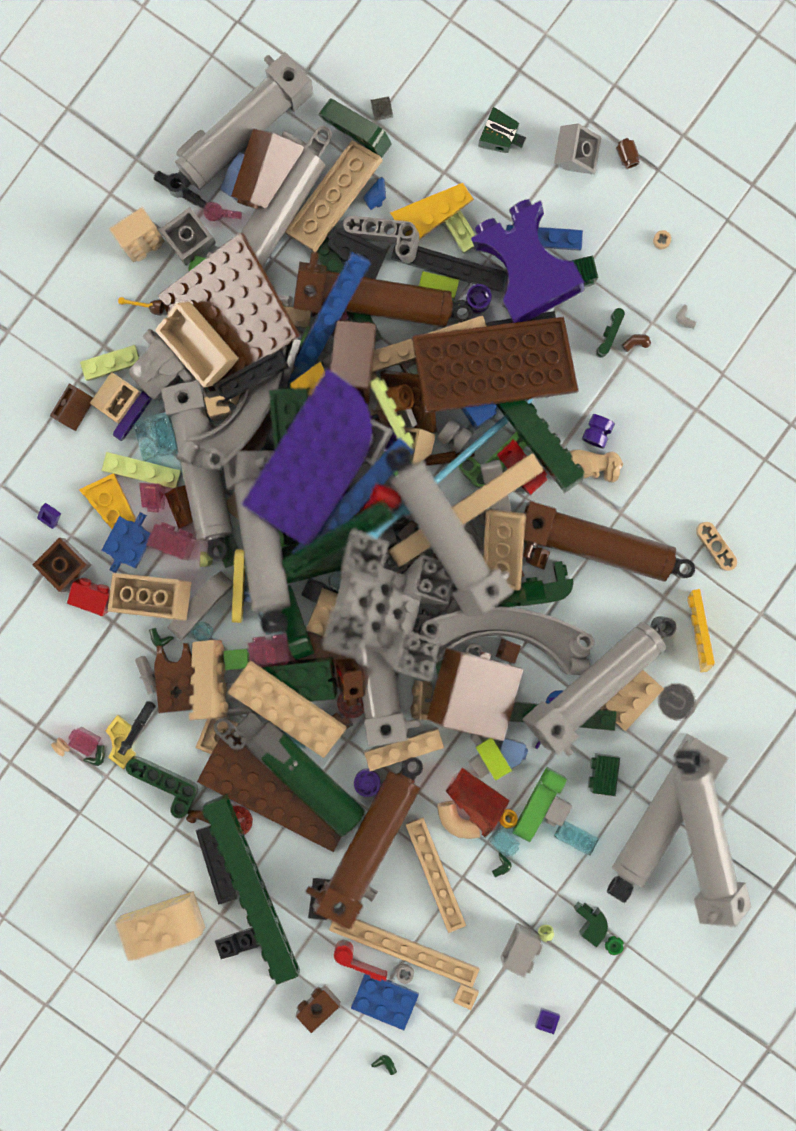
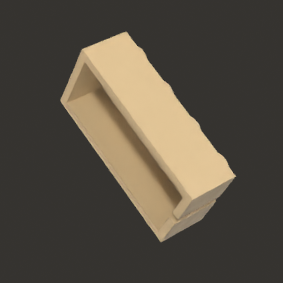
[155,302,239,387]

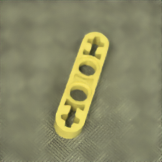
[232,549,245,623]

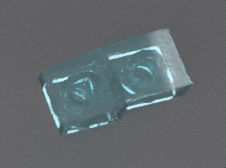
[554,821,599,856]

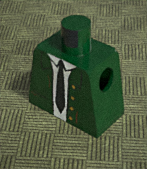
[478,107,526,153]

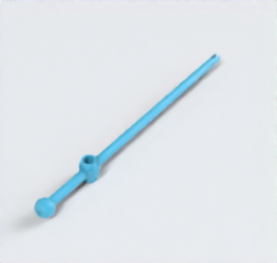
[366,399,533,539]

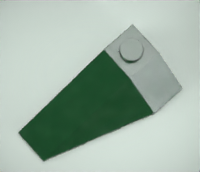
[494,577,547,607]

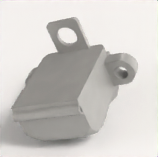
[129,329,196,401]

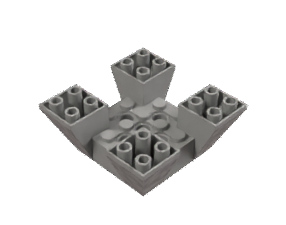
[323,530,453,681]

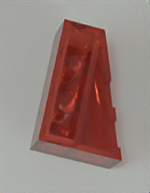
[445,768,510,838]

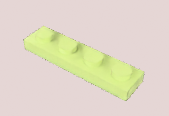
[370,377,414,448]
[102,452,181,488]

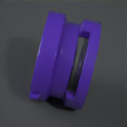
[354,768,381,797]

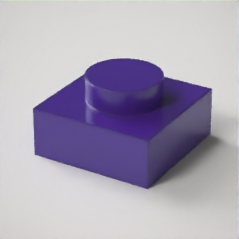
[37,503,61,529]
[535,1008,560,1035]

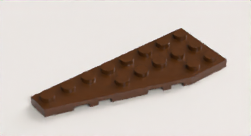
[197,730,341,852]

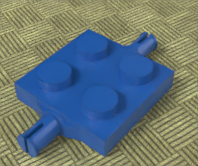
[101,512,154,573]

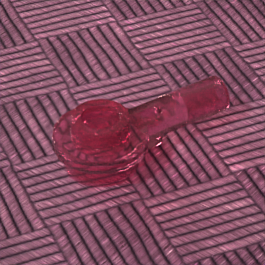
[204,202,242,221]

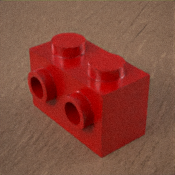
[67,578,110,616]

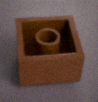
[32,537,92,592]

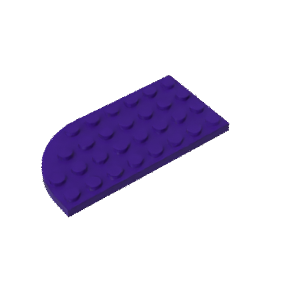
[241,369,372,546]

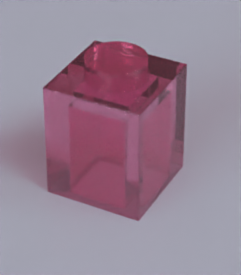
[68,727,101,756]

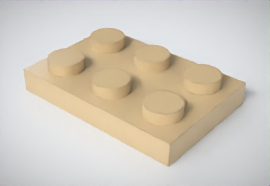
[600,670,664,731]

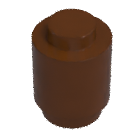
[616,138,640,169]

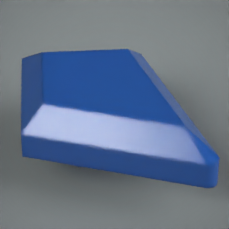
[363,177,386,210]

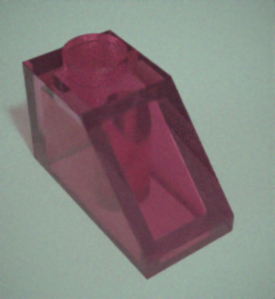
[139,483,166,513]

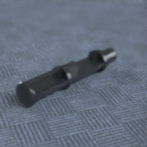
[154,171,207,209]
[118,701,156,756]

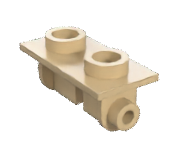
[410,680,432,720]

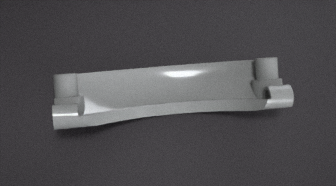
[176,347,286,470]
[420,607,594,675]

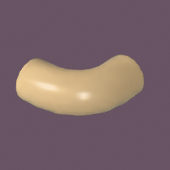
[437,801,480,839]

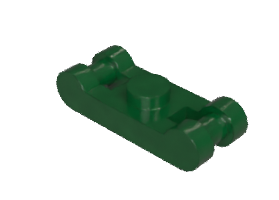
[596,308,625,358]

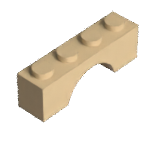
[364,727,444,771]

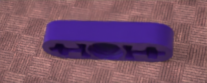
[113,391,152,441]

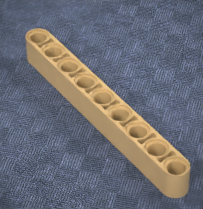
[388,453,544,567]

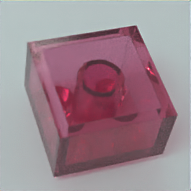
[147,522,197,561]
[248,634,292,665]

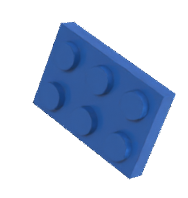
[351,973,419,1031]

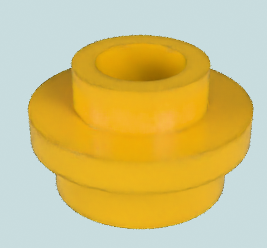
[499,809,518,829]

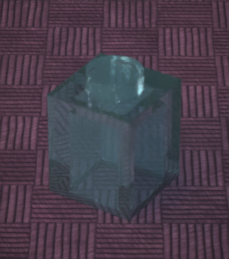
[489,826,520,858]

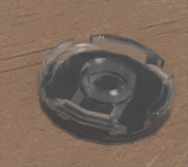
[658,683,697,721]

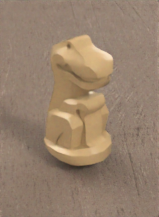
[570,450,623,483]

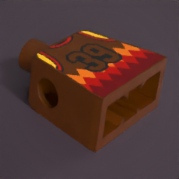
[335,657,364,706]

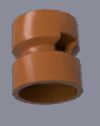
[377,384,414,413]

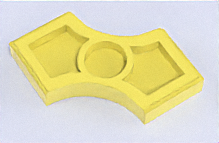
[105,715,136,769]

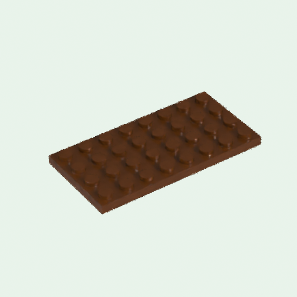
[412,317,579,413]

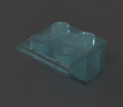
[133,412,178,461]

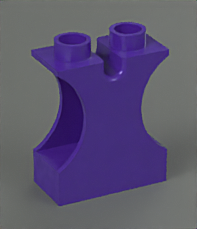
[471,199,585,323]

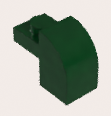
[543,561,574,603]
[574,901,608,948]

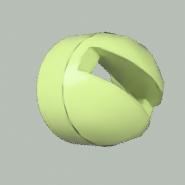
[200,551,213,567]
[538,925,554,942]

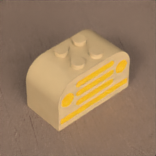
[115,891,205,961]

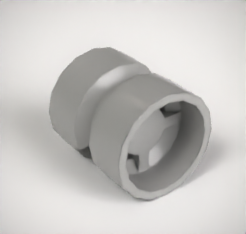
[437,418,473,454]

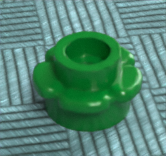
[605,936,624,955]

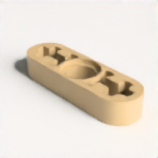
[696,522,737,571]

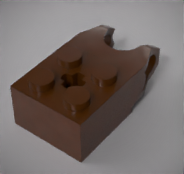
[154,643,195,713]

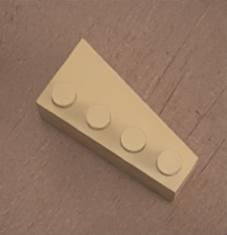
[189,640,228,720]

